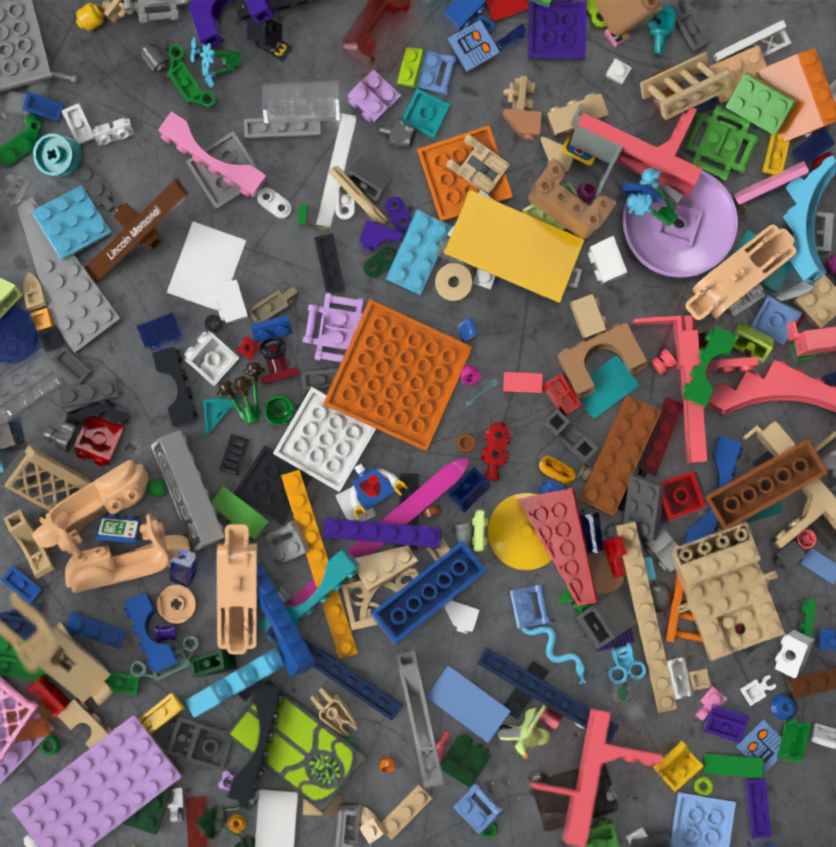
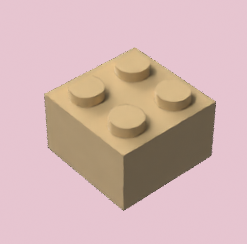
[792,274,836,329]

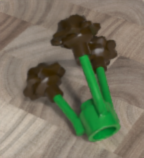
[216,362,265,424]

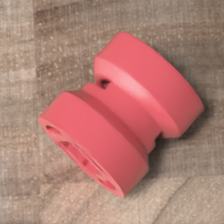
[650,349,677,375]
[794,529,817,549]

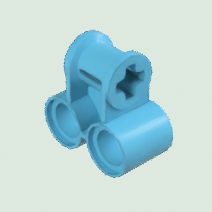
[608,642,646,684]

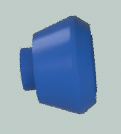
[771,693,797,720]

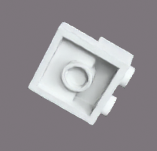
[184,331,239,386]

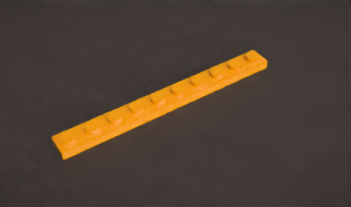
[281,470,358,659]

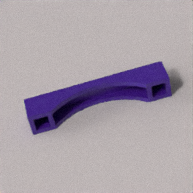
[324,518,442,549]

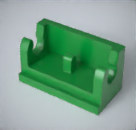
[777,720,811,764]

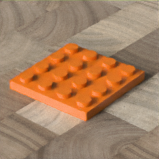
[417,125,513,222]

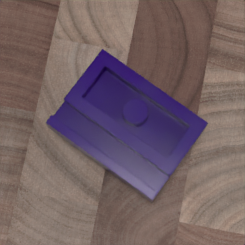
[703,704,750,743]

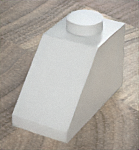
[445,601,479,634]

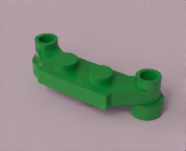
[167,45,216,108]
[0,113,41,168]

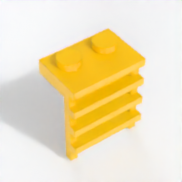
[653,741,704,793]

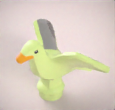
[497,705,550,758]

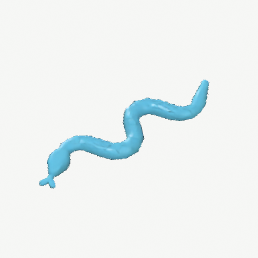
[521,625,586,684]

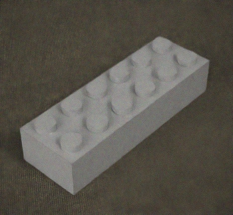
[151,430,225,552]

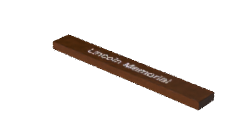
[85,179,189,283]

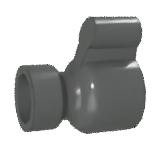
[44,422,77,452]

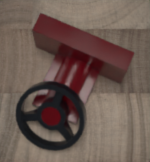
[259,337,300,385]

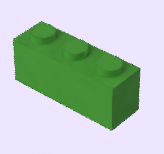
[211,486,270,540]

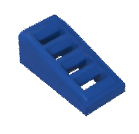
[457,317,478,343]

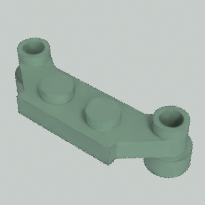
[130,636,199,682]

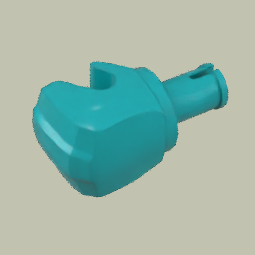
[647,4,677,54]

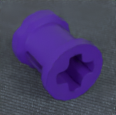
[155,624,177,643]

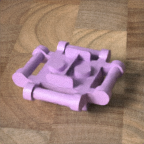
[302,292,364,362]

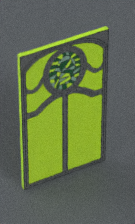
[224,680,367,814]

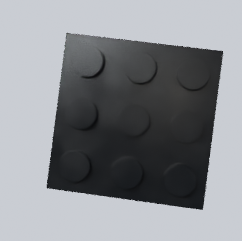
[234,445,313,525]

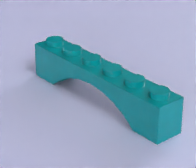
[257,548,360,642]

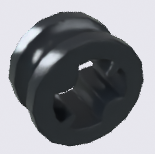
[205,314,222,333]

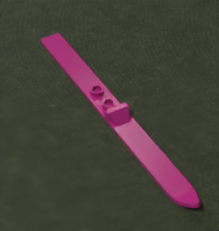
[287,458,469,607]

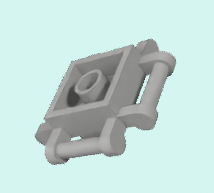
[123,0,190,23]

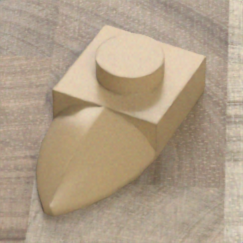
[23,273,47,311]
[358,804,387,844]

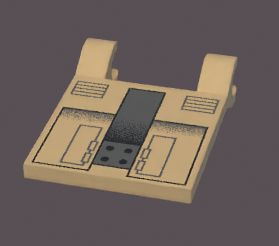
[446,135,510,195]

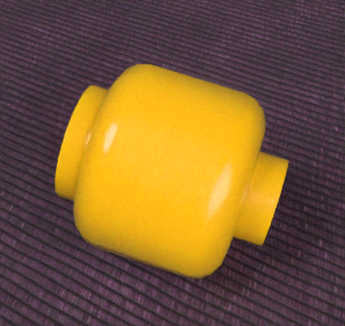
[76,3,105,31]

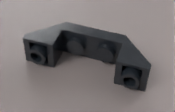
[59,399,130,436]

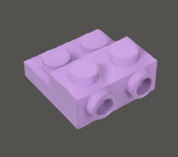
[347,69,401,124]

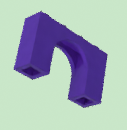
[188,0,275,48]

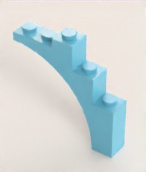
[783,155,836,284]
[185,646,285,718]

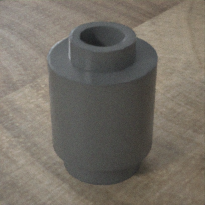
[141,43,168,72]

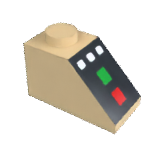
[539,136,574,175]

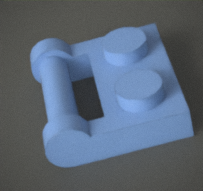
[417,50,458,95]
[510,584,552,629]
[453,782,504,835]

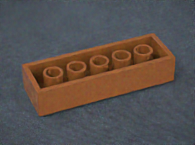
[577,395,662,517]
[705,437,828,530]

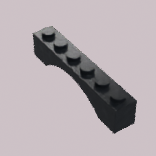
[227,683,284,805]

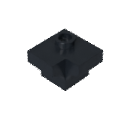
[247,19,282,50]

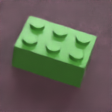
[726,72,798,135]

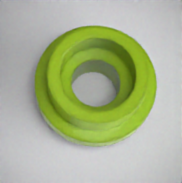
[694,777,714,796]

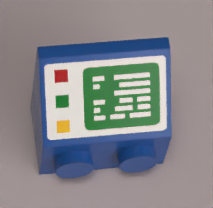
[96,513,142,544]

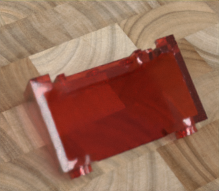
[342,0,412,68]

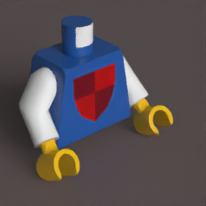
[350,463,408,521]

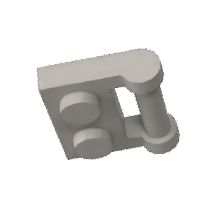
[263,520,310,566]

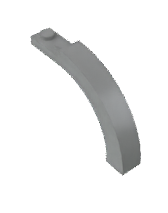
[396,650,444,788]

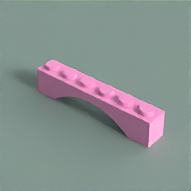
[158,111,267,197]

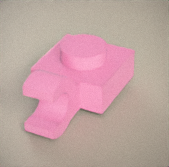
[695,686,727,720]

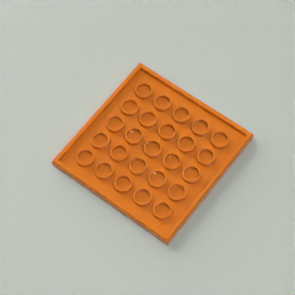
[322,299,473,451]

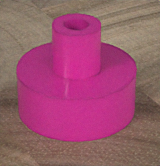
[460,365,481,385]

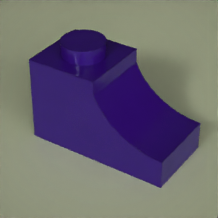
[359,220,403,252]

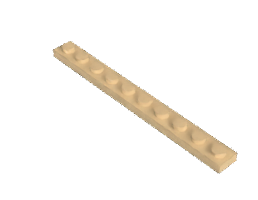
[616,521,677,713]

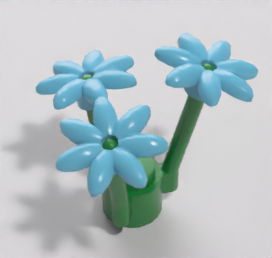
[190,37,241,88]

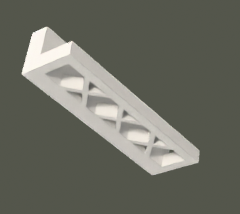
[713,20,791,63]

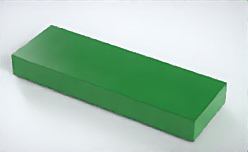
[704,753,764,778]

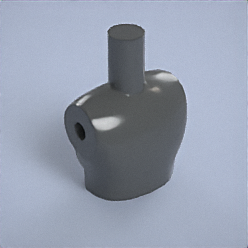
[379,120,416,147]

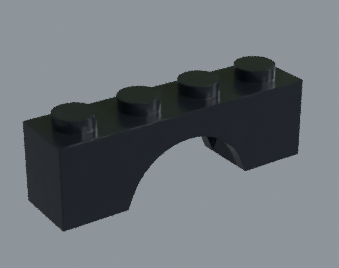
[152,346,199,428]

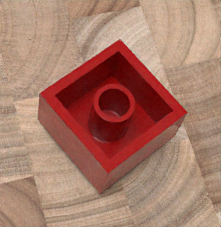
[660,471,706,521]

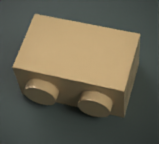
[570,294,608,340]

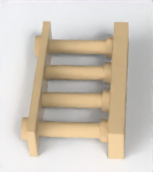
[640,52,731,120]

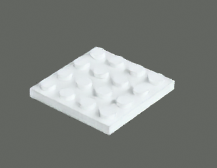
[273,387,376,492]

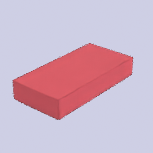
[503,372,543,393]

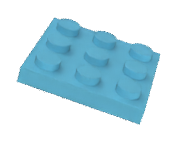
[32,185,111,261]

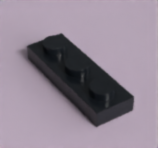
[314,233,345,293]
[503,661,549,720]

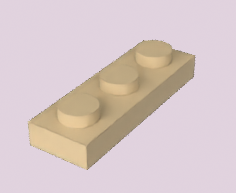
[381,784,433,840]

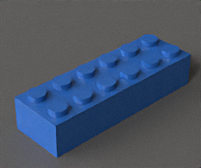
[371,541,487,646]

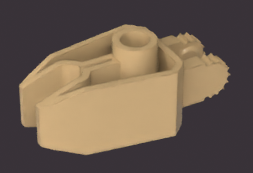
[311,687,357,737]

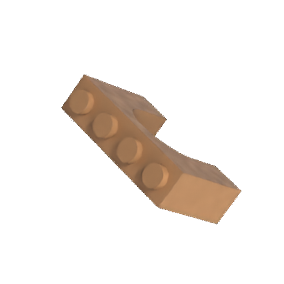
[557,323,648,400]

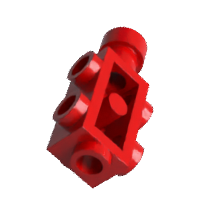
[481,422,512,481]

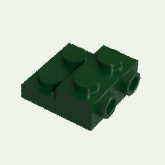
[440,734,491,788]

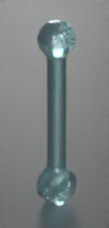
[465,379,498,407]

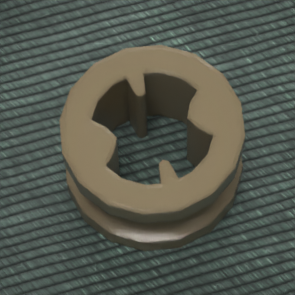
[577,462,593,481]

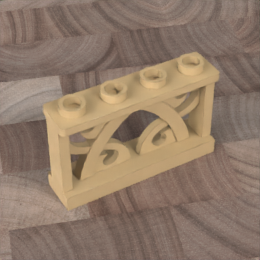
[342,567,418,630]

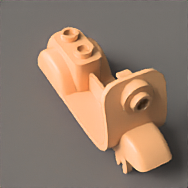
[686,225,796,320]
[32,460,149,558]
[65,513,190,593]
[217,525,258,654]

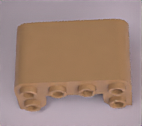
[528,158,617,239]

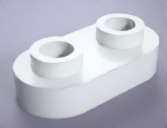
[335,184,355,220]
[257,188,292,219]

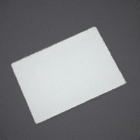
[167,222,246,311]

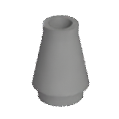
[454,522,473,550]

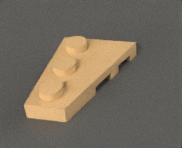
[355,546,418,593]

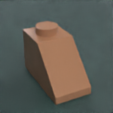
[503,109,542,141]

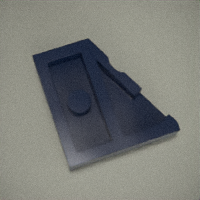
[0,602,42,639]

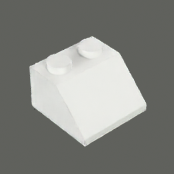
[587,236,627,285]

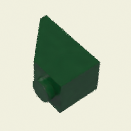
[189,649,237,678]

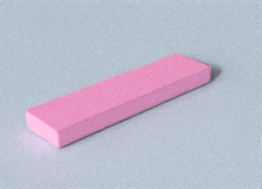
[734,161,809,204]

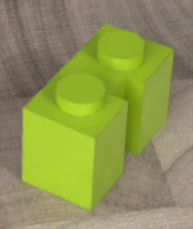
[733,321,774,363]

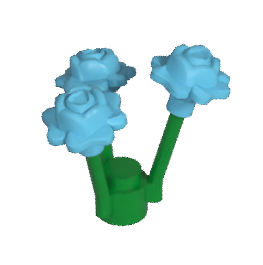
[626,167,677,226]

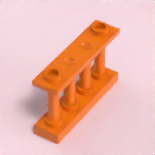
[664,572,703,643]

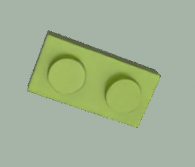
[397,47,426,88]

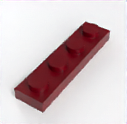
[638,397,684,476]

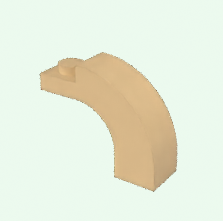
[3,509,54,579]

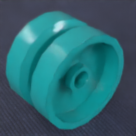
[33,134,82,176]

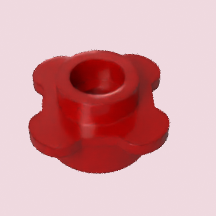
[237,337,260,360]

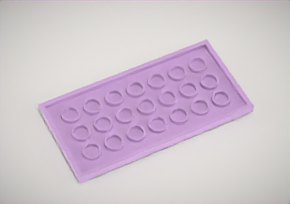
[11,714,182,847]

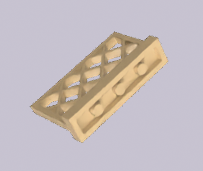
[4,445,92,511]

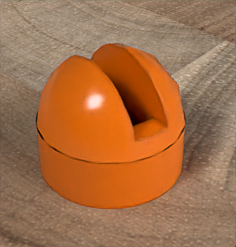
[379,757,395,773]

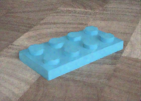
[385,210,451,295]

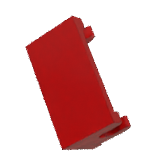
[542,373,582,416]
[26,674,69,718]

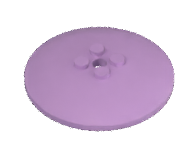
[622,170,738,278]

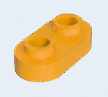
[539,456,576,485]

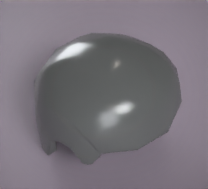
[649,581,672,612]

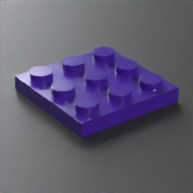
[528,1,587,59]

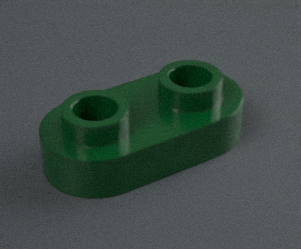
[363,247,397,278]

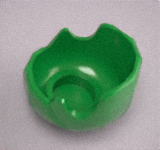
[264,395,294,425]

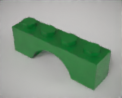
[681,326,737,408]

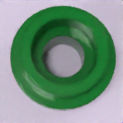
[40,736,60,755]

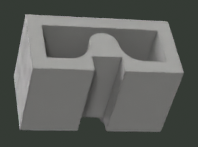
[644,528,680,572]

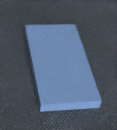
[426,666,511,743]

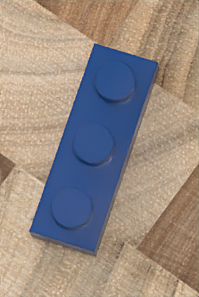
[66,612,126,649]

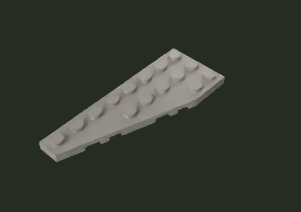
[17,197,122,353]

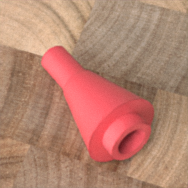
[435,731,451,764]

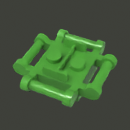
[682,104,760,181]

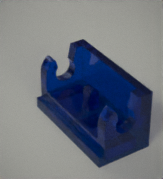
[169,549,198,588]

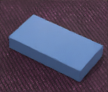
[799,548,836,584]

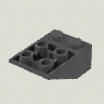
[576,586,637,649]

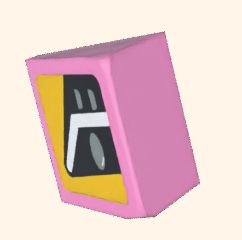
[605,29,631,48]

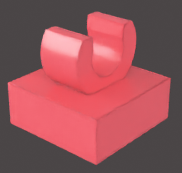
[539,706,563,731]

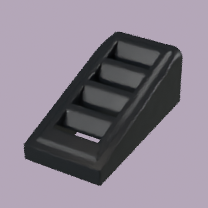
[219,434,249,476]

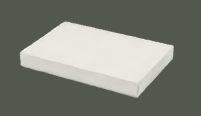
[255,789,298,847]

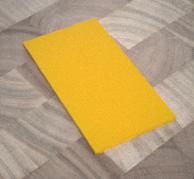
[444,190,584,303]

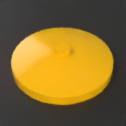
[488,493,552,570]

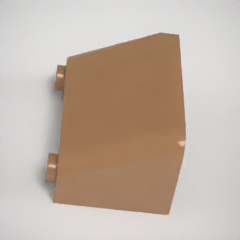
[594,0,663,36]

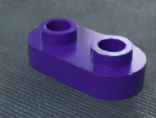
[385,196,412,233]

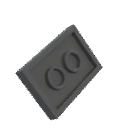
[623,474,665,541]

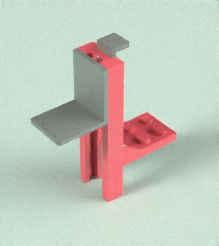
[570,104,702,199]

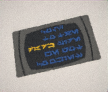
[5,416,27,453]

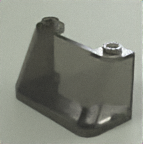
[528,763,618,831]

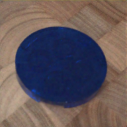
[0,306,38,364]

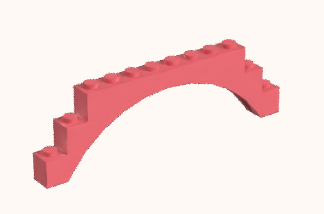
[708,360,836,416]

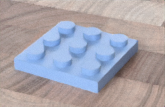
[670,792,736,847]

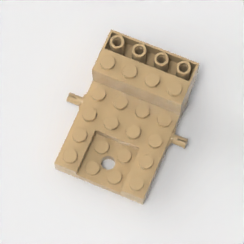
[672,522,785,661]

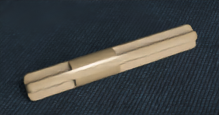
[329,166,387,225]

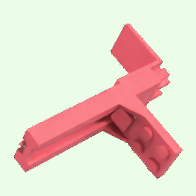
[631,315,758,464]

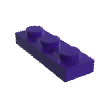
[745,778,771,839]

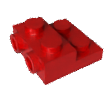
[73,416,124,466]

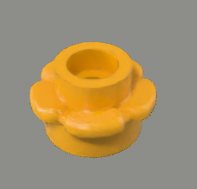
[227,814,247,833]

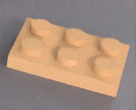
[709,45,767,103]

